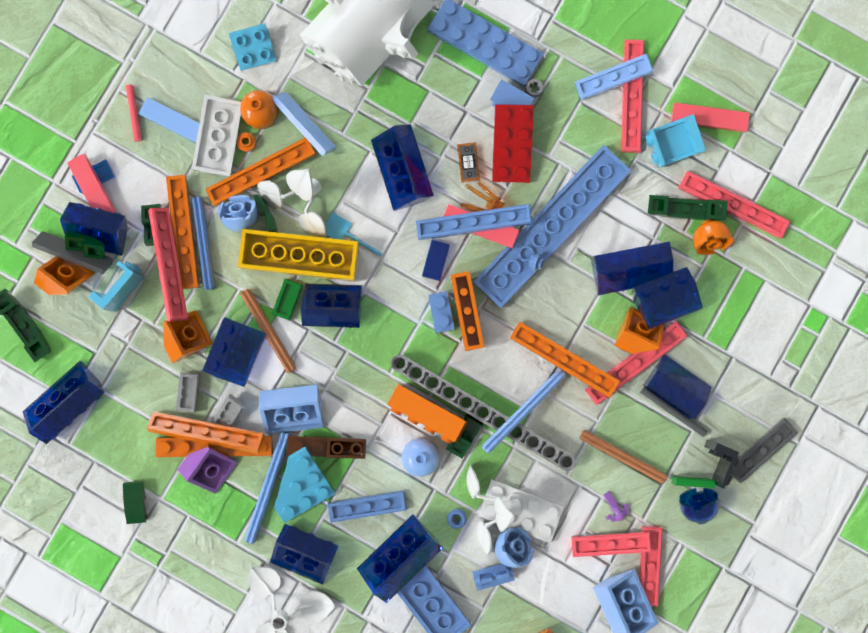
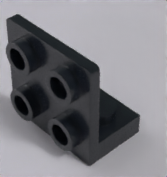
[704,440,739,489]

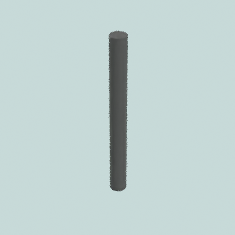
[640,387,708,437]

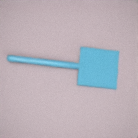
[325,212,382,256]

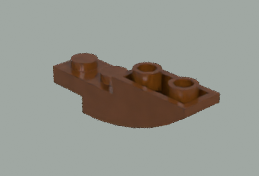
[286,436,366,459]

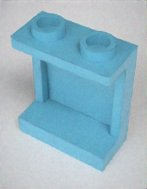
[645,114,706,167]
[88,261,145,312]

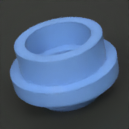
[528,253,544,272]
[447,509,467,529]

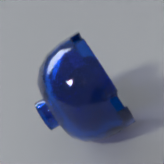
[679,488,719,524]

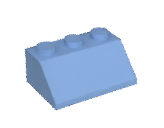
[259,385,323,434]
[593,569,659,633]

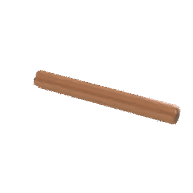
[240,289,296,373]
[580,430,668,484]

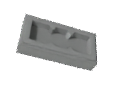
[176,373,201,413]
[211,394,246,427]

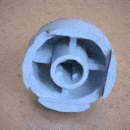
[218,195,258,232]
[401,438,440,477]
[494,527,534,568]

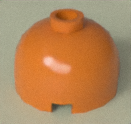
[240,90,279,129]
[693,220,734,255]

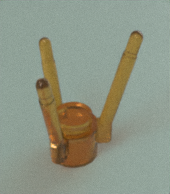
[460,182,505,211]

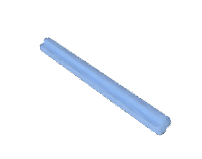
[482,369,566,453]
[244,432,291,544]

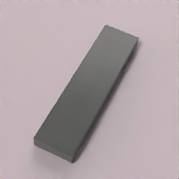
[32,231,113,274]
[731,418,798,483]

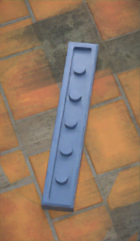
[416,204,532,241]

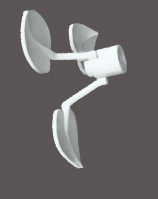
[257,168,327,238]
[466,464,522,555]
[248,566,335,633]

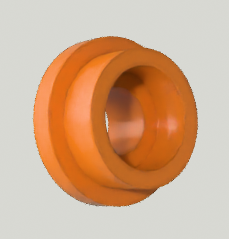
[237,133,256,152]

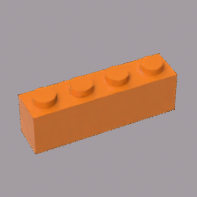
[450,271,484,351]
[387,384,468,444]

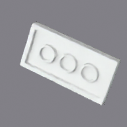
[192,95,241,177]
[478,479,564,543]

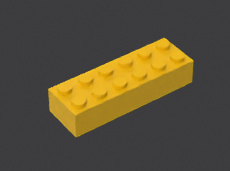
[238,229,360,282]

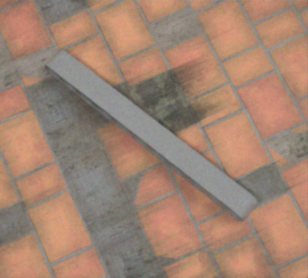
[391,355,576,471]

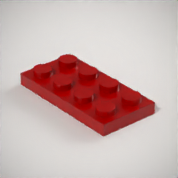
[492,104,534,183]

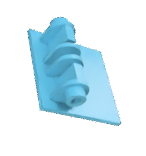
[229,23,277,71]

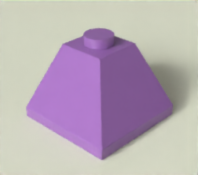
[178,447,238,494]

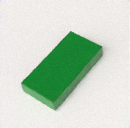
[272,279,303,321]
[671,476,715,488]

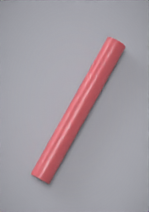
[126,84,142,142]

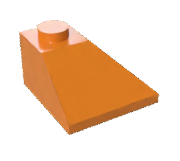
[34,256,94,295]
[614,307,665,354]
[163,310,213,363]

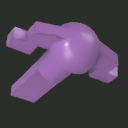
[603,491,630,522]

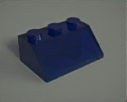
[60,202,128,256]
[633,267,703,329]
[301,284,362,328]
[202,317,266,387]
[642,354,712,419]
[270,524,339,585]

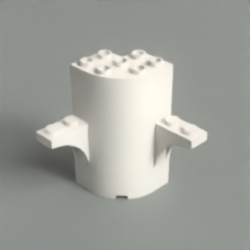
[300,0,435,86]

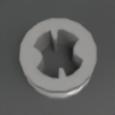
[525,79,543,98]

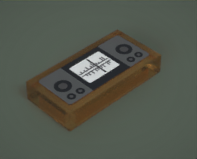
[457,142,480,183]

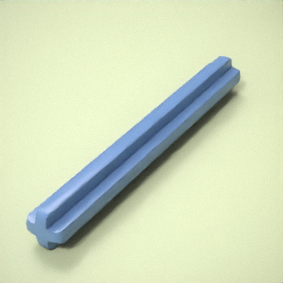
[192,197,215,290]

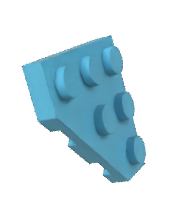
[274,446,335,523]

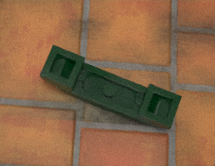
[648,195,728,221]
[0,289,51,362]

